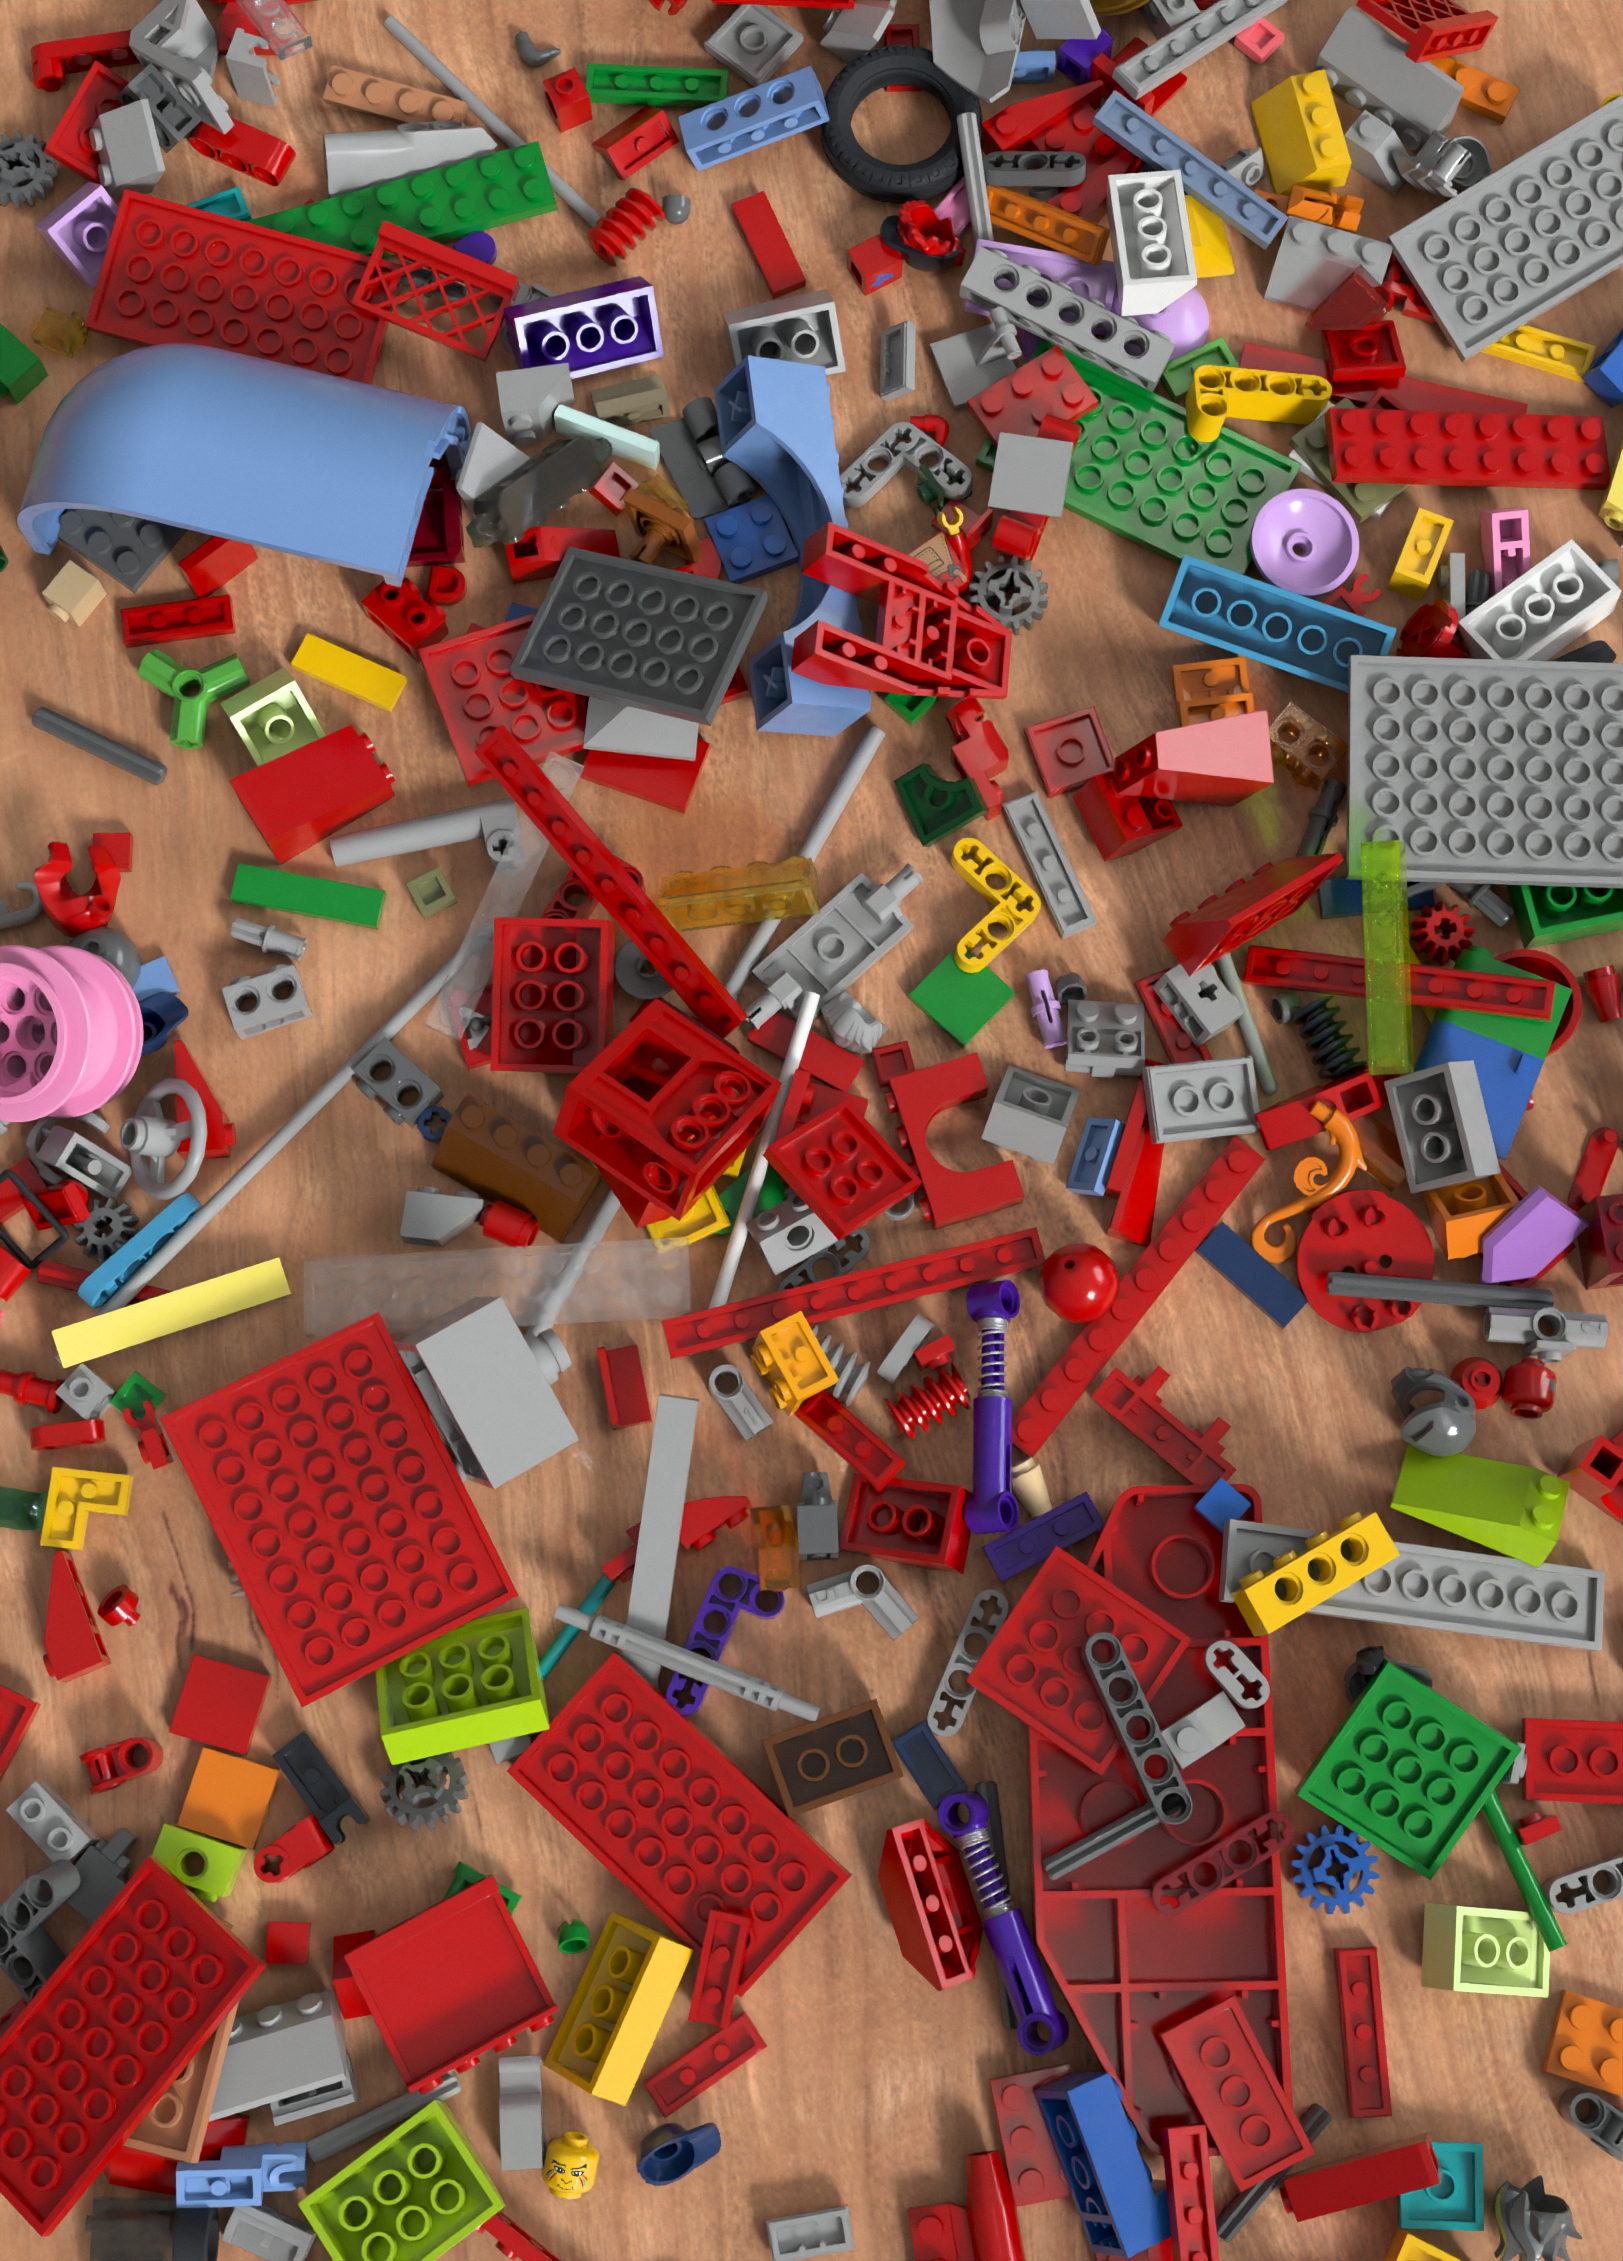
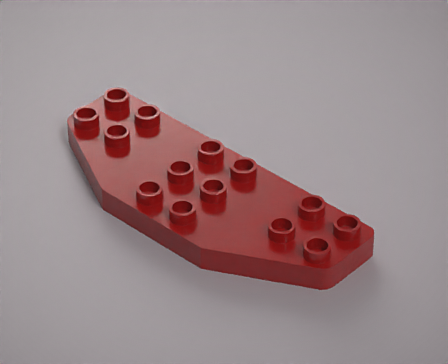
[1026,1484,1293,2156]

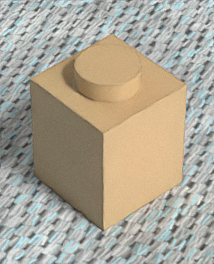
[42,560,107,627]

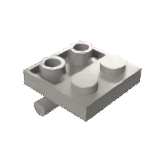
[1064,999,1145,1078]

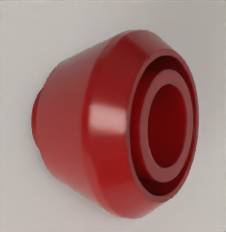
[1450,1357,1503,1410]

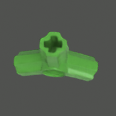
[137,649,251,750]

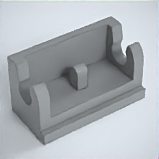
[225,28,280,107]
[270,2053,361,2126]
[221,2204,317,2261]

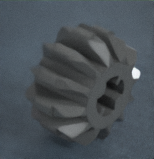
[73,1197,140,1263]

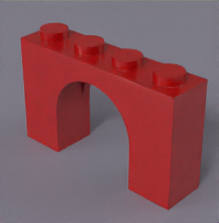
[884,1052,1024,1230]
[1556,1435,1623,1525]

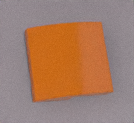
[1171,656,1255,727]

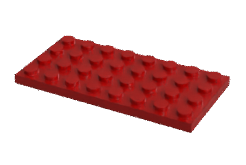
[85,189,403,385]
[418,562,749,787]
[507,1651,852,1997]
[0,1856,266,2237]

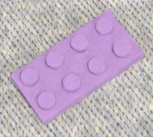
[965,239,1116,336]

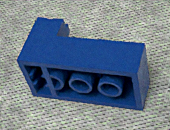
[1034,2071,1171,2258]

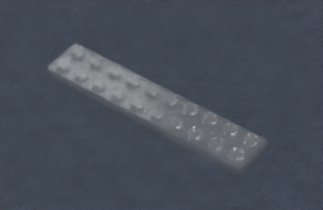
[304,1237,691,1338]

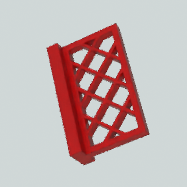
[1356,0,1499,63]
[351,220,520,363]

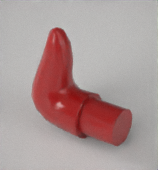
[910,414,950,447]

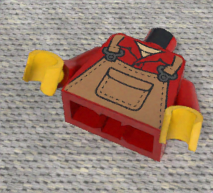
[907,506,973,598]

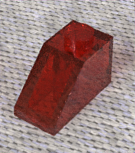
[1305,264,1391,330]

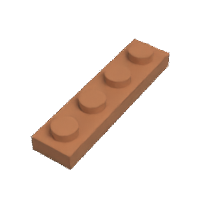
[322,64,468,124]

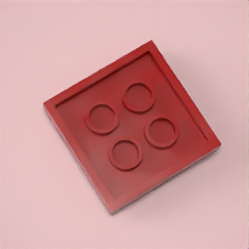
[763,1099,922,1241]

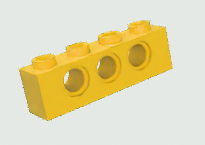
[1230,1511,1400,1637]

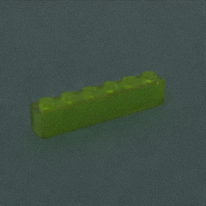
[1361,840,1414,1075]

